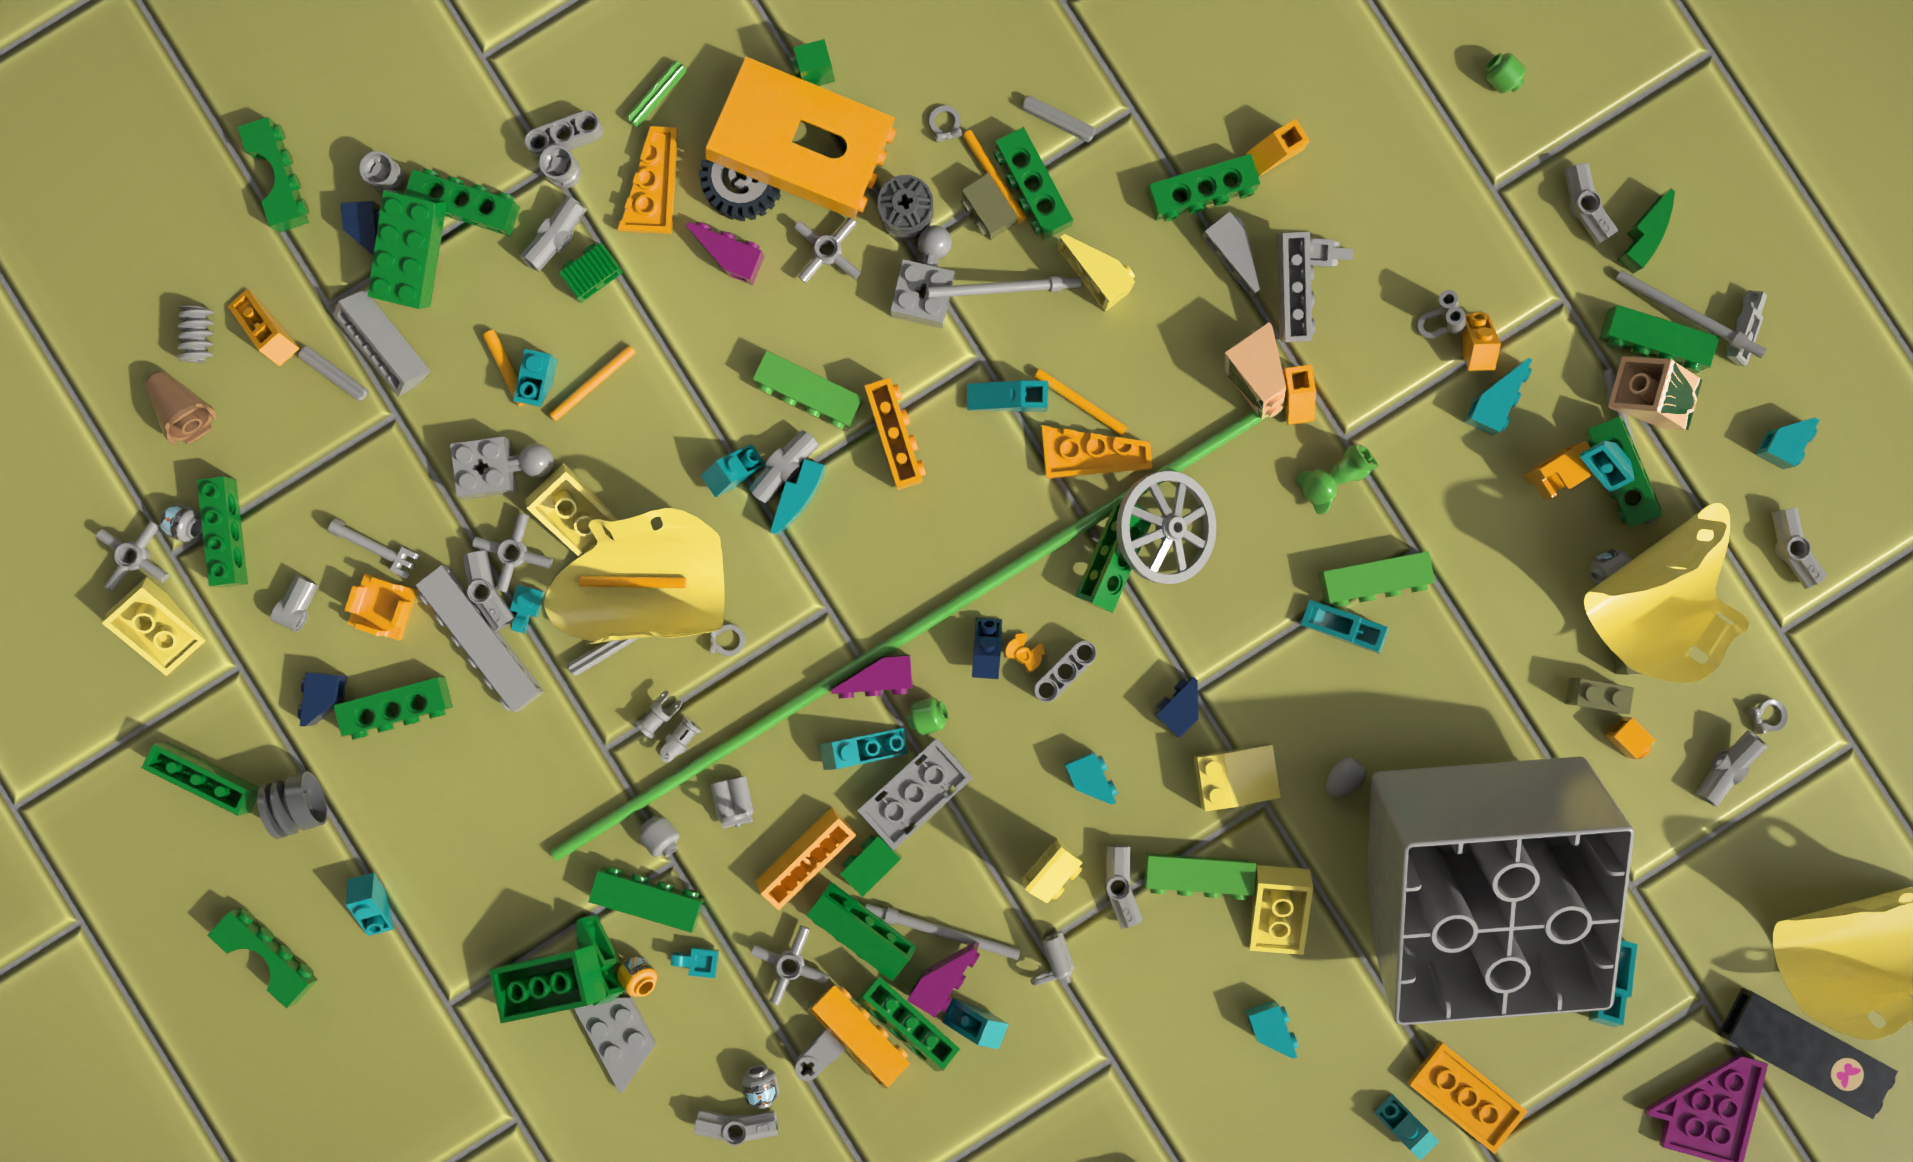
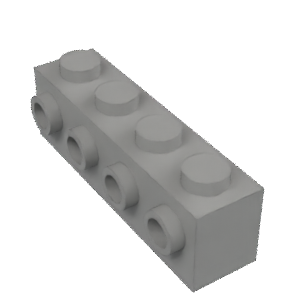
[1277,232,1315,342]

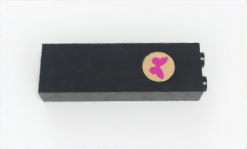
[1717,988,1898,1119]

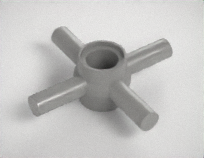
[794,218,861,284]
[472,513,553,592]
[96,520,169,592]
[751,925,829,1005]

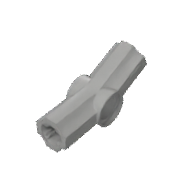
[1564,163,1618,245]
[520,195,587,272]
[749,430,819,504]
[1771,507,1827,589]
[462,550,515,632]
[1695,730,1768,807]
[1104,845,1143,929]
[694,1109,779,1146]

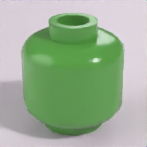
[1485,53,1526,93]
[907,697,949,735]

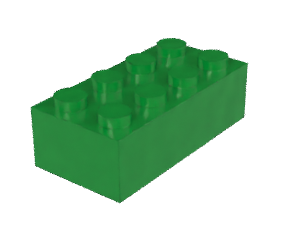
[367,190,447,309]
[489,944,607,1024]

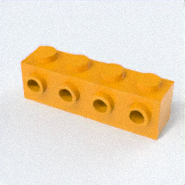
[864,378,926,490]
[808,985,910,1088]

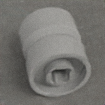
[539,145,582,189]
[359,151,405,194]

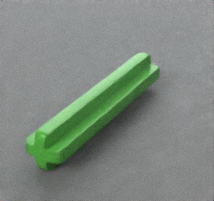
[627,60,686,127]

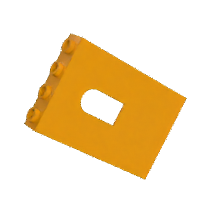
[706,57,897,220]

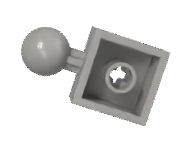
[891,225,955,329]
[450,437,554,500]

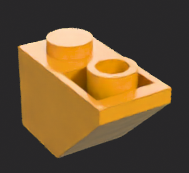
[1245,119,1310,176]
[1461,312,1501,371]
[1283,365,1316,425]

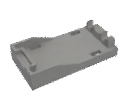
[857,738,973,851]

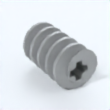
[177,306,214,363]

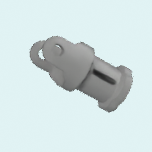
[634,690,682,739]
[660,716,702,762]

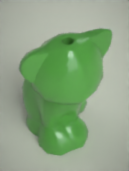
[1296,445,1378,514]

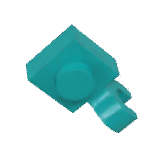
[510,585,545,634]
[670,947,719,978]

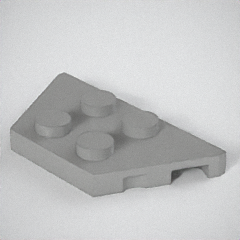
[575,996,657,1093]

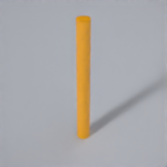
[962,130,1027,224]
[549,345,636,421]
[1034,369,1127,436]
[579,576,687,588]

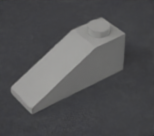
[1201,211,1260,298]

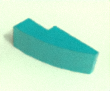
[770,459,826,536]
[1301,600,1389,654]
[1589,940,1638,1028]

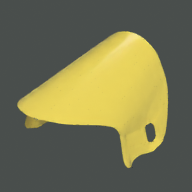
[1584,503,1749,683]
[544,508,725,644]
[1773,887,1913,1040]

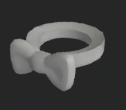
[929,105,962,143]
[709,624,746,656]
[1747,699,1788,734]

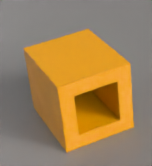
[1604,716,1656,759]

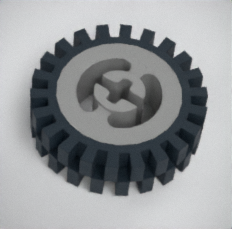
[699,153,781,221]

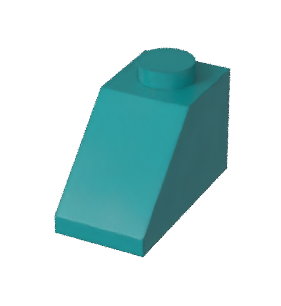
[1579,441,1634,493]
[942,998,1009,1049]

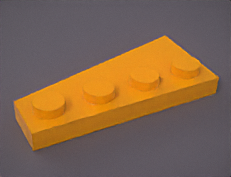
[618,126,678,234]
[1041,425,1152,479]

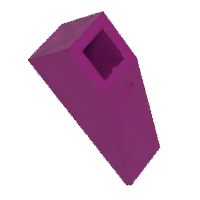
[686,221,764,285]
[832,656,913,699]
[907,941,980,1017]

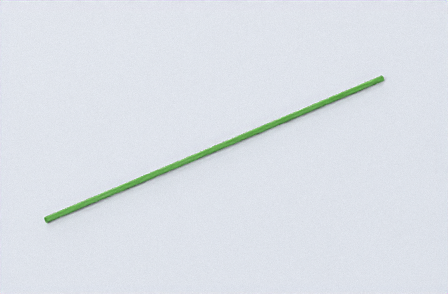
[550,410,1269,861]

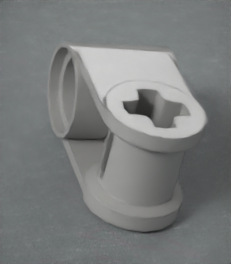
[795,1029,845,1081]

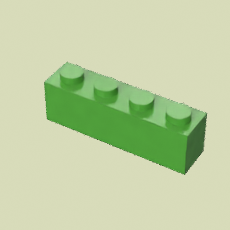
[753,351,864,430]
[1318,551,1435,608]
[1144,853,1256,900]

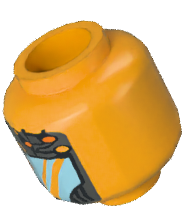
[617,956,657,997]

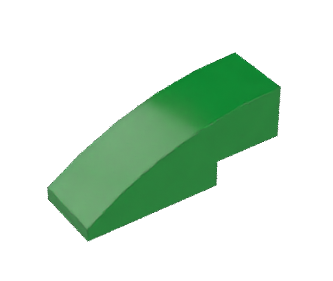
[1618,188,1675,274]
[576,915,625,1006]

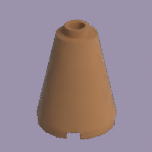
[145,372,217,445]

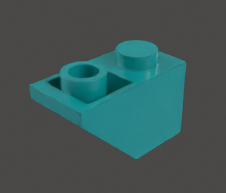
[513,349,558,407]
[1755,417,1819,469]
[701,444,766,498]
[1064,752,1118,805]
[346,873,394,936]
[1245,1000,1299,1059]
[1374,1094,1439,1161]

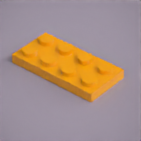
[1407,1041,1528,1154]

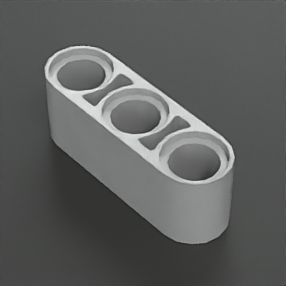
[525,110,604,159]
[1033,641,1097,703]

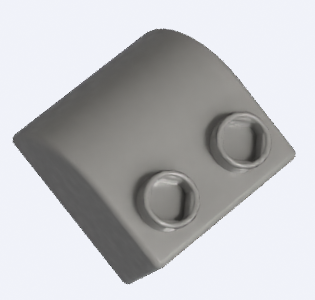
[1368,756,1634,1025]

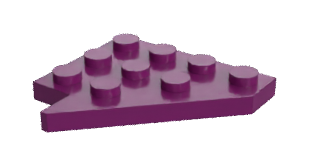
[1644,1054,1768,1162]

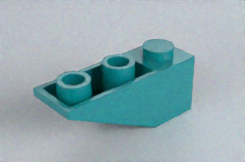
[1464,358,1532,435]
[967,380,1048,412]
[819,728,908,770]

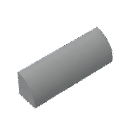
[333,289,430,397]

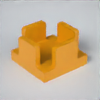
[1523,441,1593,500]
[345,573,418,640]

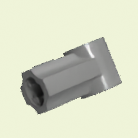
[270,575,319,632]

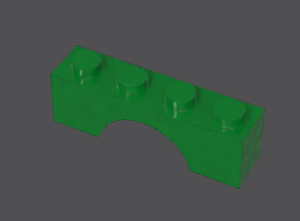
[237,117,309,233]
[207,908,318,1009]

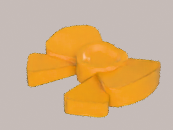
[1004,633,1045,673]

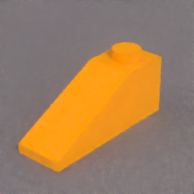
[228,289,299,366]

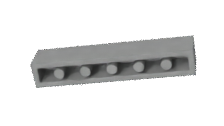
[416,565,545,712]

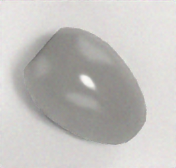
[1326,757,1367,798]

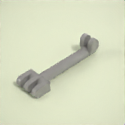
[328,518,420,579]

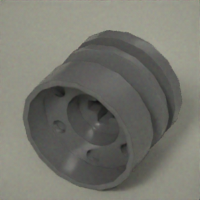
[878,175,934,241]
[257,771,328,839]

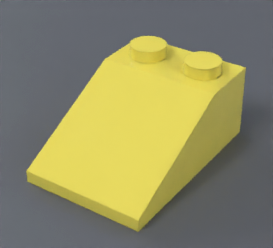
[1057,234,1135,311]
[525,463,618,557]
[102,577,206,676]
[1193,744,1281,811]
[1022,838,1083,903]
[1249,865,1313,955]

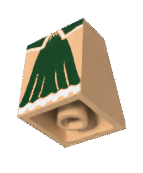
[1224,323,1286,419]
[1608,356,1702,431]

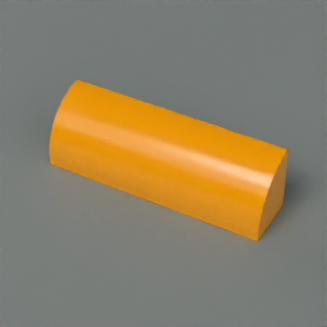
[755,807,856,910]

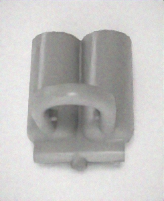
[1418,290,1466,339]
[710,776,754,828]
[1030,931,1074,985]

